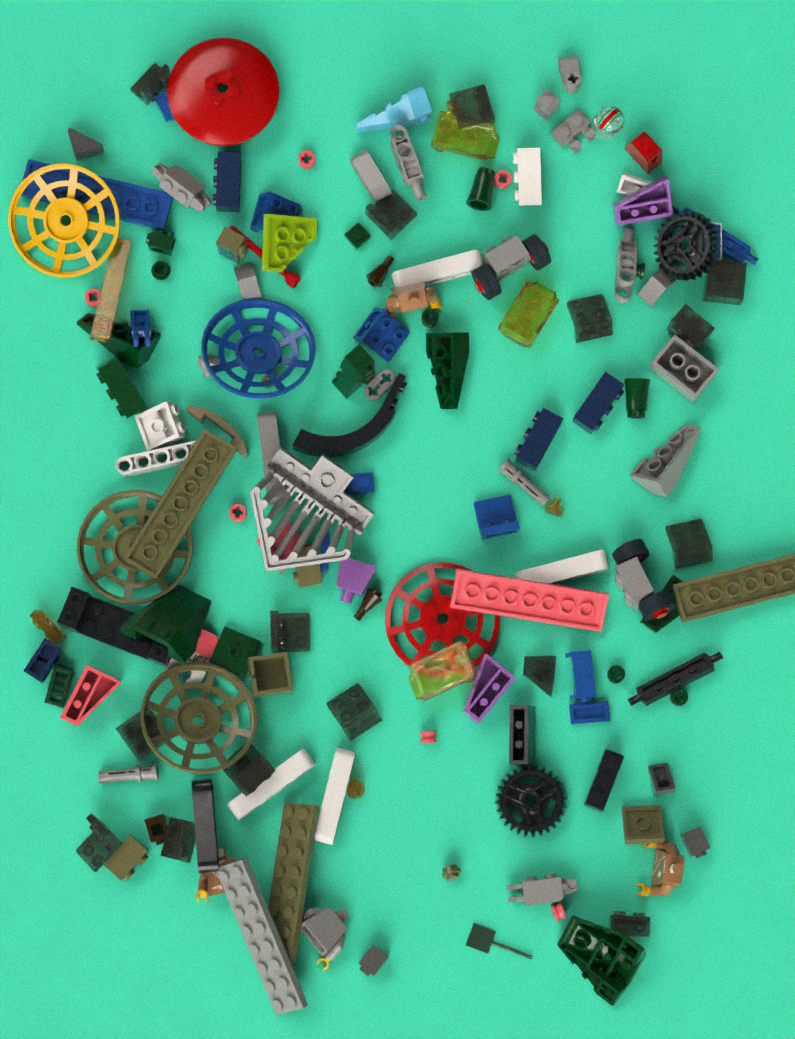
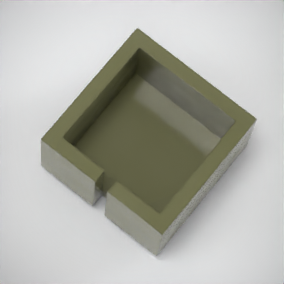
[247,652,293,699]

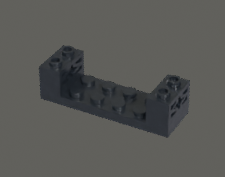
[57,587,170,667]

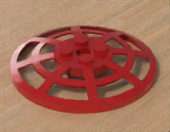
[385,562,500,678]

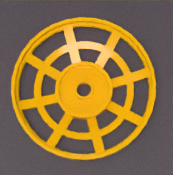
[8,163,121,278]

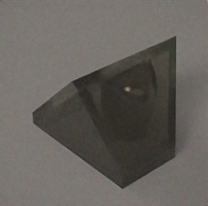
[523,656,556,697]

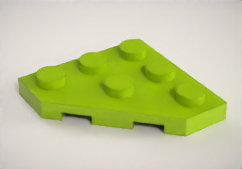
[262,214,317,272]

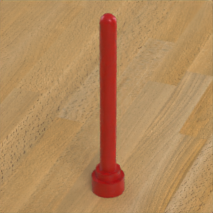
[229,226,302,289]

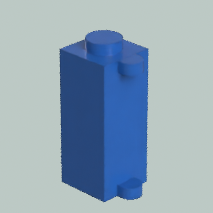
[565,650,596,703]

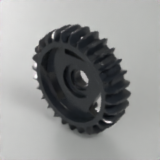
[653,211,721,281]
[495,765,567,837]

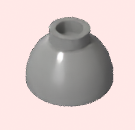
[198,354,221,377]

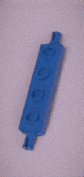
[672,205,759,266]

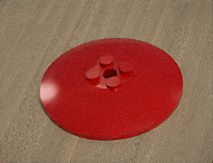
[167,38,279,146]

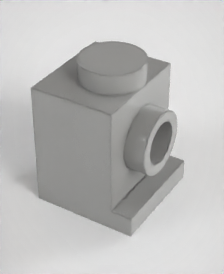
[533,89,560,121]

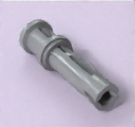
[498,458,550,507]
[98,763,159,784]

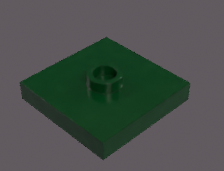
[209,626,260,677]

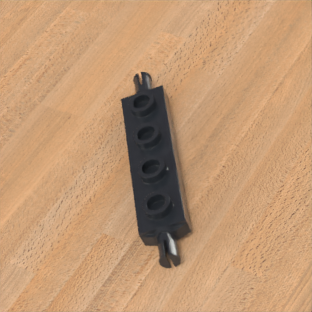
[627,651,723,706]

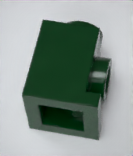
[146,230,176,256]

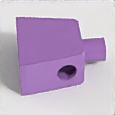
[336,558,376,604]

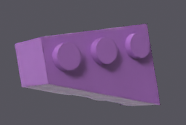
[612,176,673,225]
[462,653,516,724]

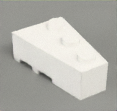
[513,148,542,206]

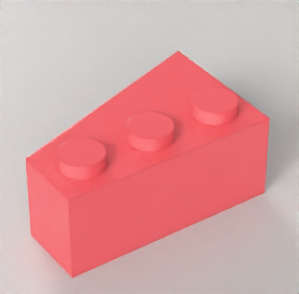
[60,665,122,726]

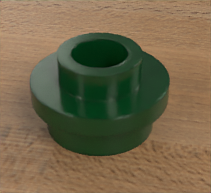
[151,261,170,280]

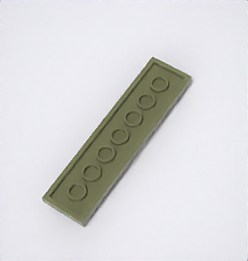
[123,429,238,580]
[672,554,795,623]
[268,802,319,965]

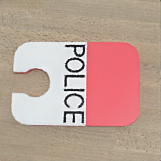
[165,629,218,683]

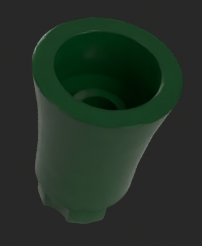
[466,167,495,211]
[624,378,651,419]

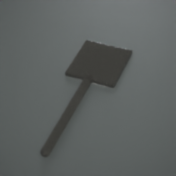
[466,923,533,959]

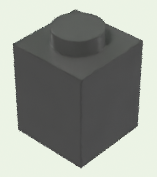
[680,827,710,859]
[358,945,388,977]

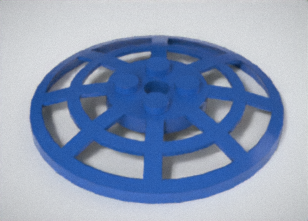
[201,299,316,399]

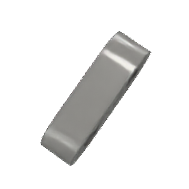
[365,370,395,401]

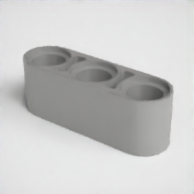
[349,150,391,202]

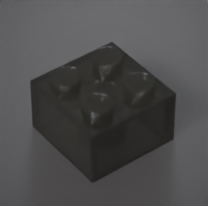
[703,260,747,305]
[667,304,715,352]
[115,708,172,762]
[223,744,276,797]

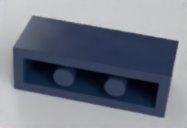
[212,152,241,212]
[572,372,624,434]
[514,408,563,471]

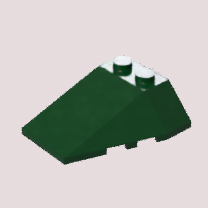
[119,585,212,665]
[557,915,647,1006]

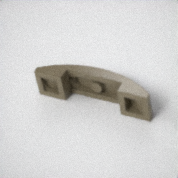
[186,406,249,458]

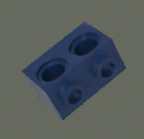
[24,638,64,683]

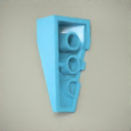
[355,86,432,134]

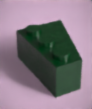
[332,344,375,399]

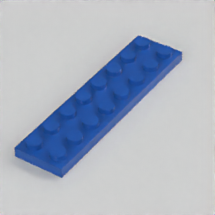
[21,159,173,231]

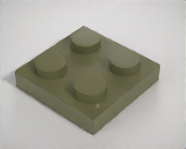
[622,805,665,844]

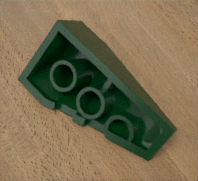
[77,313,161,369]
[426,332,469,409]

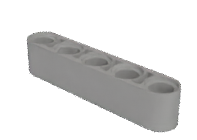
[257,412,287,505]

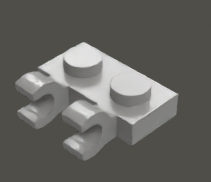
[550,109,596,154]

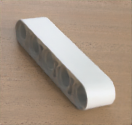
[392,249,484,288]
[116,440,197,477]
[514,550,610,584]
[314,747,356,845]
[227,748,316,821]

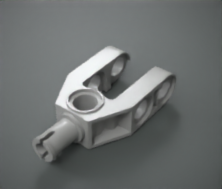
[390,125,427,201]
[614,228,638,303]

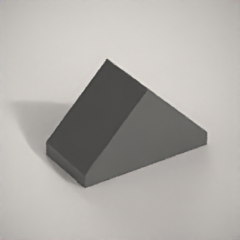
[67,127,104,160]
[648,763,676,796]

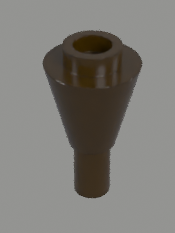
[366,256,394,287]
[354,587,383,621]

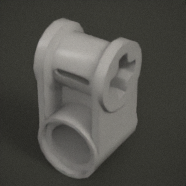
[558,55,581,93]

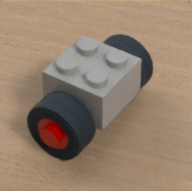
[471,234,551,300]
[612,539,676,621]

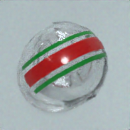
[592,106,625,141]

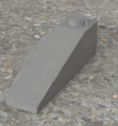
[630,425,701,497]

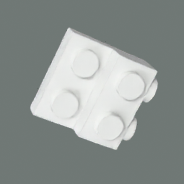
[134,401,186,451]

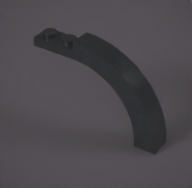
[292,373,407,457]

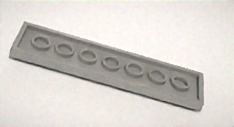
[217,857,308,1015]

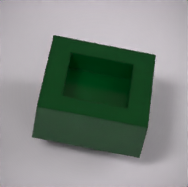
[344,222,371,250]

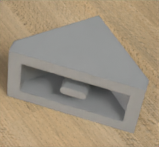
[233,263,262,300]
[638,269,676,307]

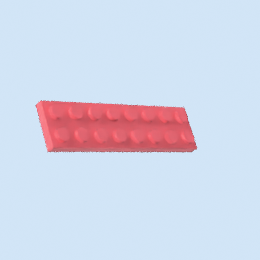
[449,569,609,632]

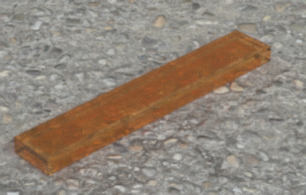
[90,239,132,342]

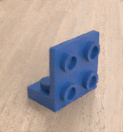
[250,192,301,232]
[353,308,410,362]
[474,495,520,540]

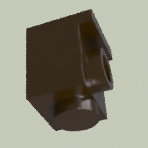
[145,814,171,845]

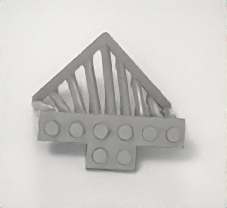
[250,447,375,571]

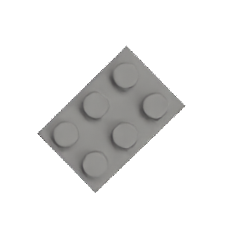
[649,334,720,403]

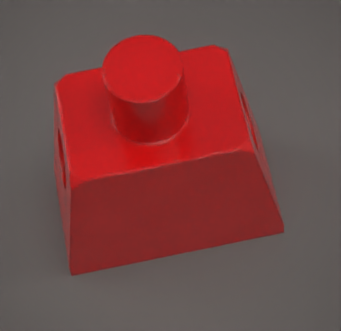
[625,131,662,174]

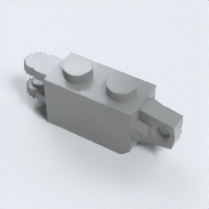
[152,163,212,212]
[506,874,577,906]

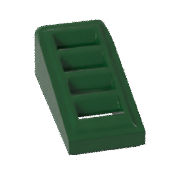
[44,664,75,708]

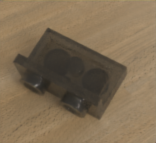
[608,911,650,937]

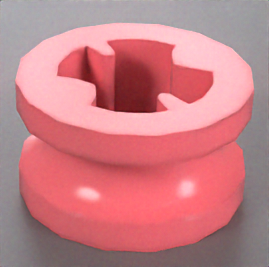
[298,150,315,169]
[494,170,511,189]
[85,289,103,307]
[229,504,247,522]
[420,732,437,743]
[550,902,566,922]

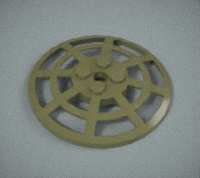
[77,490,193,605]
[140,662,258,774]

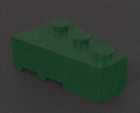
[96,356,147,419]

